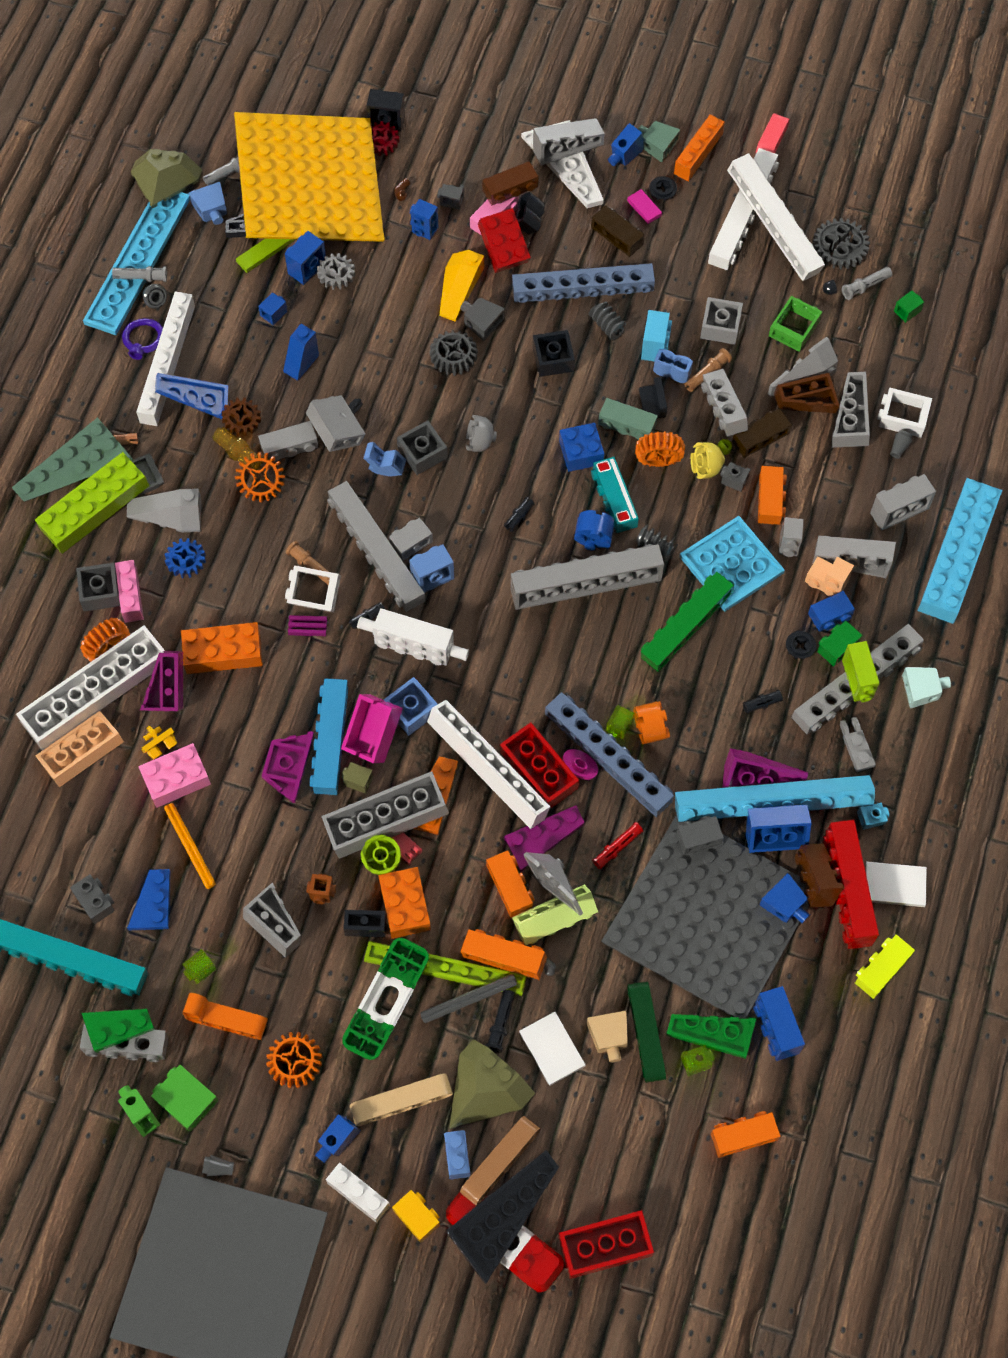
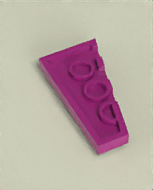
[504,806,584,872]

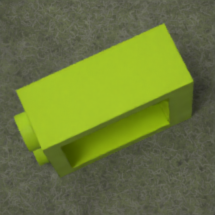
[842,641,879,702]

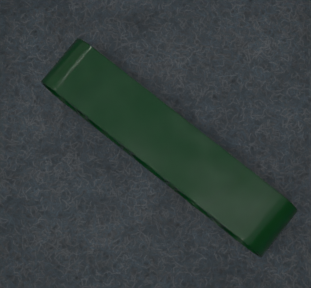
[627,981,666,1083]

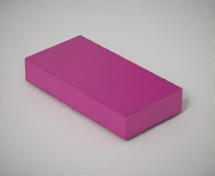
[627,189,662,224]

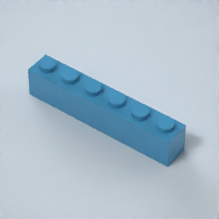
[310,679,349,795]

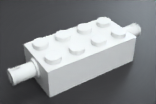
[357,608,469,666]

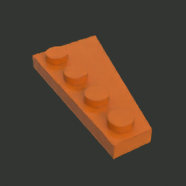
[413,756,458,835]

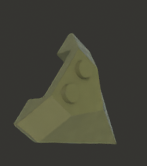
[131,149,202,209]
[449,1039,535,1129]

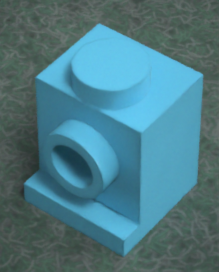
[857,802,889,830]

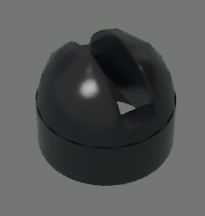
[823,280,837,295]

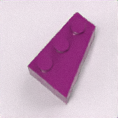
[140,651,183,711]

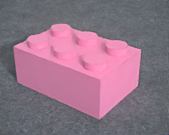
[138,743,211,808]

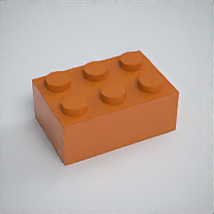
[378,867,431,939]

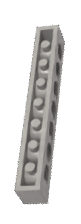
[792,624,924,734]

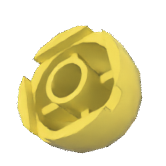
[691,442,725,479]

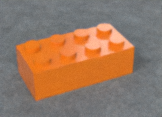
[181,622,263,674]

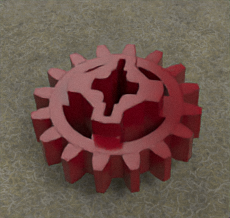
[371,121,400,156]

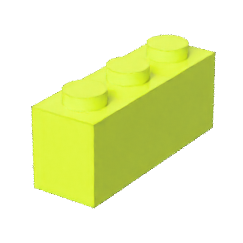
[855,935,915,999]

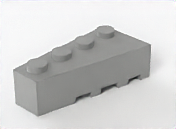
[812,536,896,578]

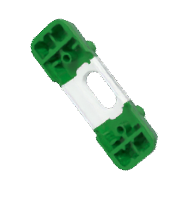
[342,938,429,1060]

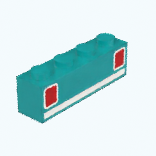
[591,457,639,533]

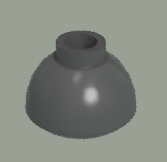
[143,284,167,309]

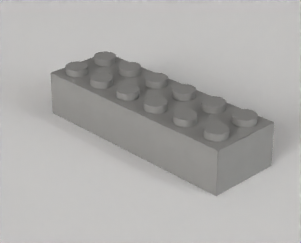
[321,771,449,859]

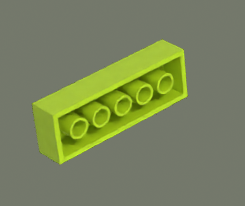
[35,452,150,554]

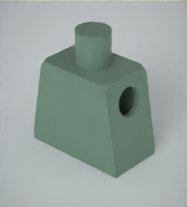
[638,121,680,162]

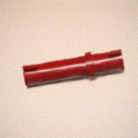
[592,822,643,870]

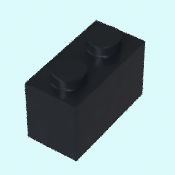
[344,910,386,937]

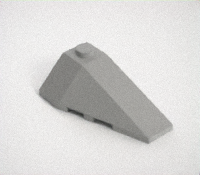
[768,337,838,397]
[523,852,583,916]

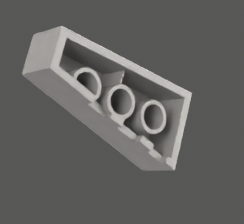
[533,118,604,165]
[832,372,870,448]

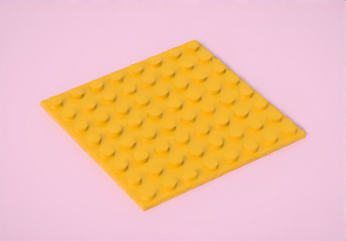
[234,112,384,242]

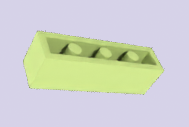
[512,884,598,945]

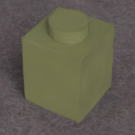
[341,762,373,794]

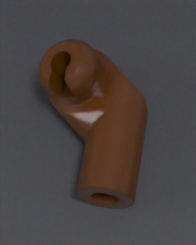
[394,178,410,201]

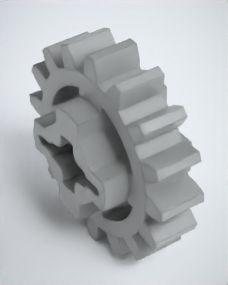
[317,253,355,290]

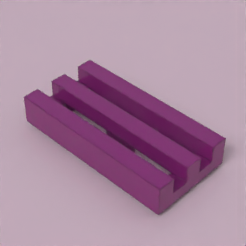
[288,615,327,636]

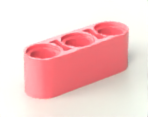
[756,113,790,153]

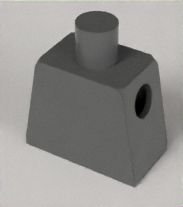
[460,298,505,341]

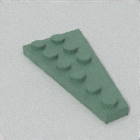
[12,417,133,502]

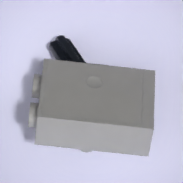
[306,395,365,452]

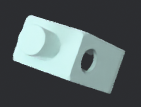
[902,667,951,708]

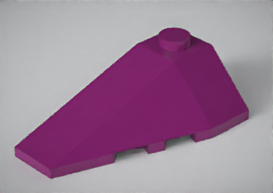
[722,748,808,788]

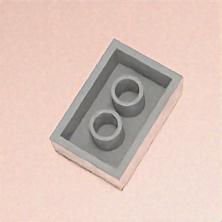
[870,474,936,531]

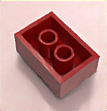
[478,208,531,273]

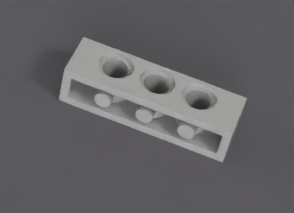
[701,369,748,436]
[80,1024,169,1062]

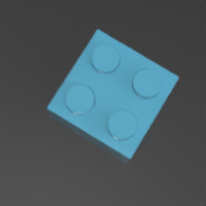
[641,310,672,361]

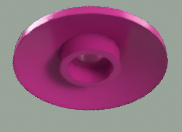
[562,749,598,780]

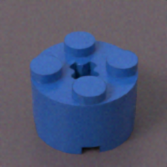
[574,510,614,551]

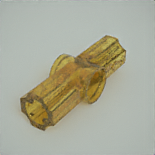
[212,427,262,470]

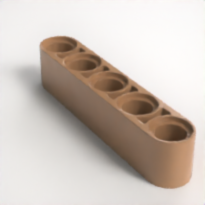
[460,1116,541,1206]

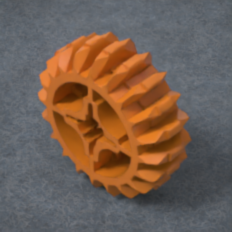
[635,431,685,467]
[235,452,285,502]
[80,618,130,662]
[266,1032,322,1088]

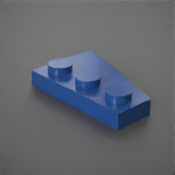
[127,869,171,930]

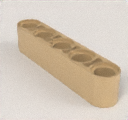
[349,1074,453,1126]

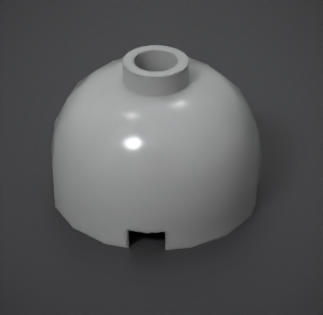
[466,415,497,452]

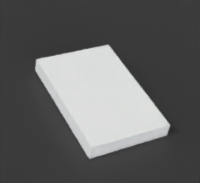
[865,862,926,907]
[519,1012,585,1086]

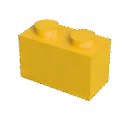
[392,1190,440,1243]

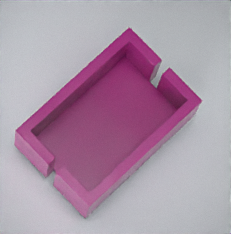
[341,694,403,763]

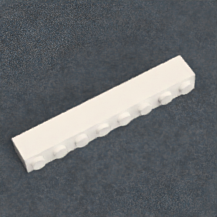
[708,148,779,270]
[727,153,825,281]
[137,291,195,426]
[427,700,550,829]

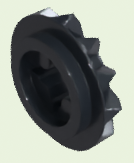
[649,176,677,202]
[786,631,816,660]

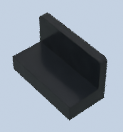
[639,377,667,418]

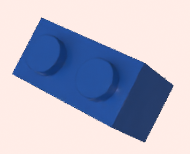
[808,591,855,632]

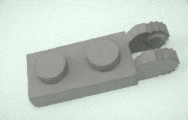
[840,717,876,772]

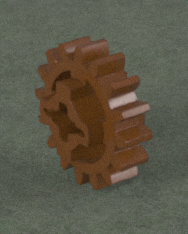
[222,397,261,436]

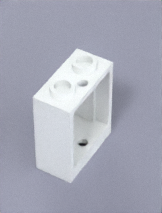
[877,388,932,438]
[285,566,341,613]

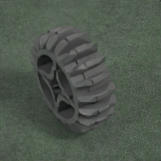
[429,329,478,376]

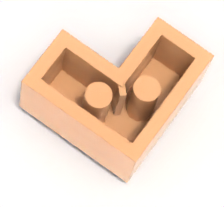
[805,557,854,597]

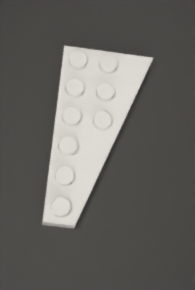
[521,120,604,208]

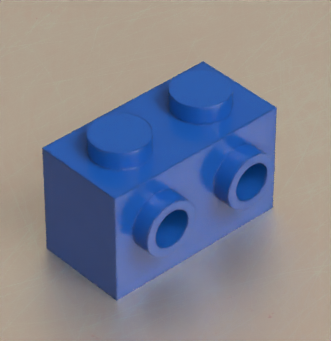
[410,199,439,240]

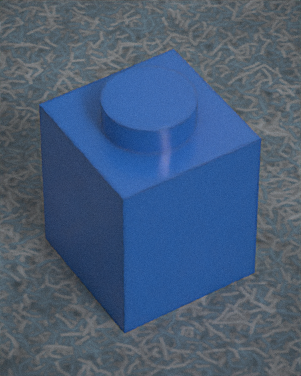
[258,292,287,325]

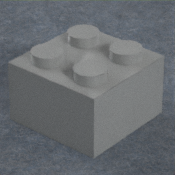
[700,297,743,344]

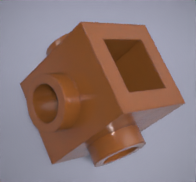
[306,874,336,904]

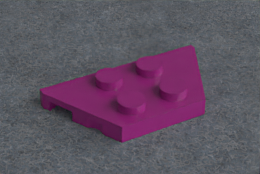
[262,731,314,803]

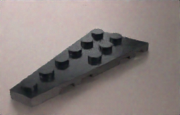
[445,1150,559,1284]

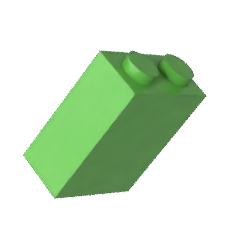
[151,1065,219,1132]

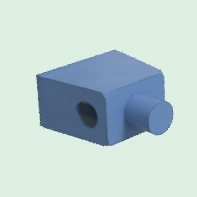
[189,182,227,225]

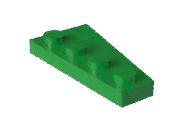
[666,1014,756,1059]

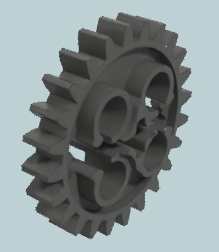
[812,218,870,270]

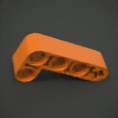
[183,993,268,1040]

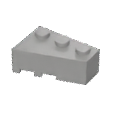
[243,883,301,958]

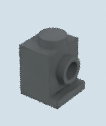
[437,184,464,210]
[720,462,751,492]

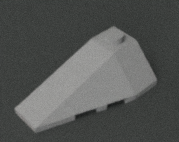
[127,489,201,533]

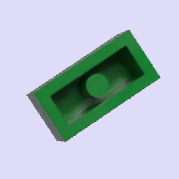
[817,621,863,667]

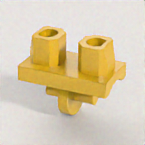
[141,726,177,760]

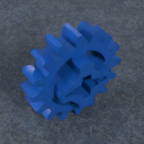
[165,538,206,578]

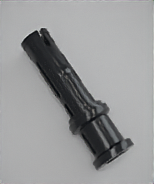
[485,990,516,1053]

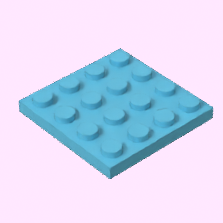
[679,516,785,612]

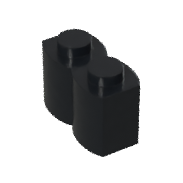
[515,192,545,235]

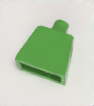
[118,1085,161,1137]

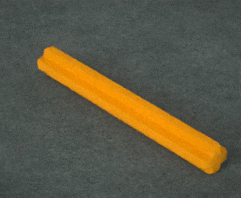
[164,803,216,889]

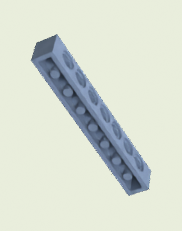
[512,263,655,303]
[545,692,674,818]

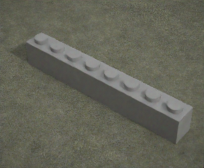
[327,481,425,612]

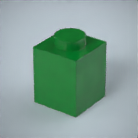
[894,290,924,323]

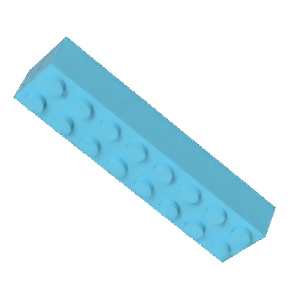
[917,478,1002,624]

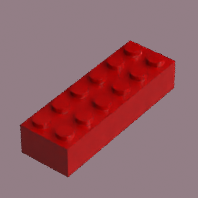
[823,820,879,949]

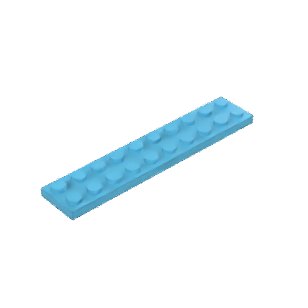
[83,192,190,335]

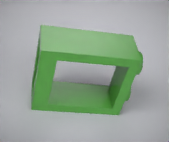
[769,296,822,352]

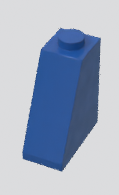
[283,324,319,381]

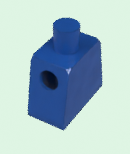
[608,123,644,166]
[759,873,810,924]
[315,1114,361,1163]

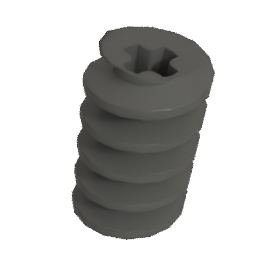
[589,302,626,341]
[636,524,678,562]

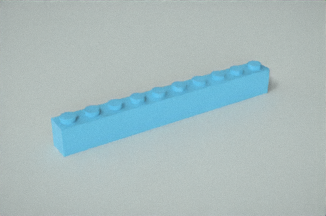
[675,775,875,822]

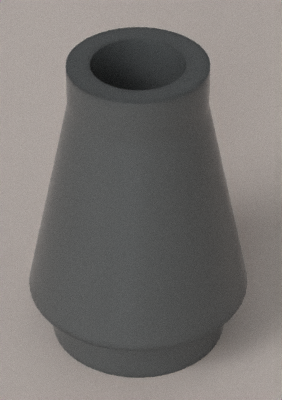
[890,430,912,459]
[202,1155,234,1176]

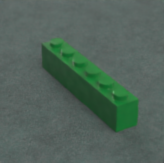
[641,572,734,673]

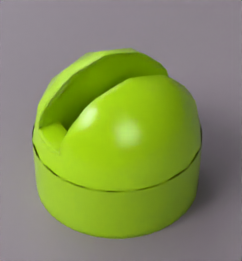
[717,439,732,455]

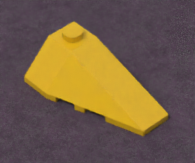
[439,250,484,322]

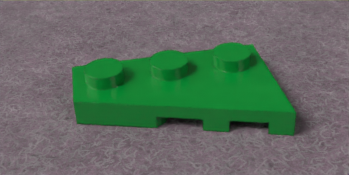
[82,1009,155,1053]

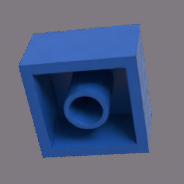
[285,231,326,285]
[559,423,604,472]

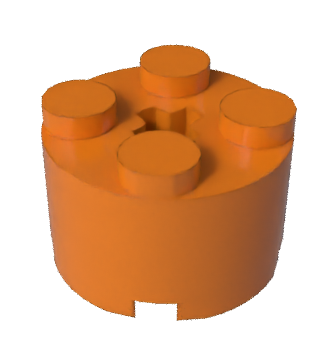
[633,701,670,744]

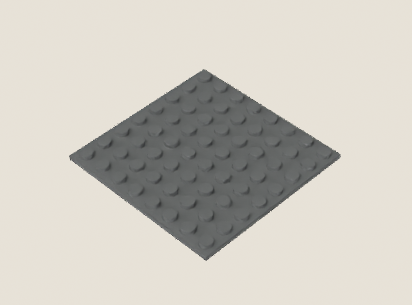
[601,815,809,1019]
[109,1167,328,1358]

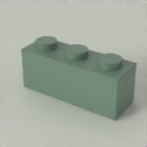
[598,398,658,440]

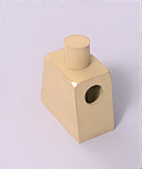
[587,1011,627,1062]

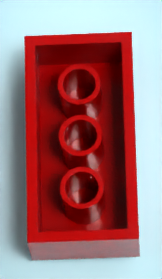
[500,722,579,810]
[558,1210,654,1279]

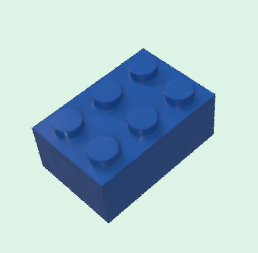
[746,805,812,853]
[754,986,805,1061]

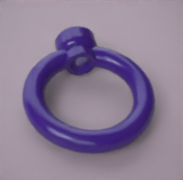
[122,318,163,360]

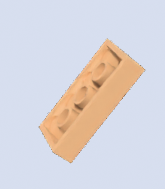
[35,711,124,787]

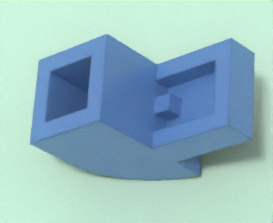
[363,442,406,476]

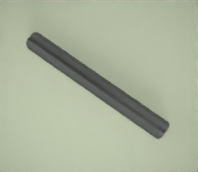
[420,974,517,1023]

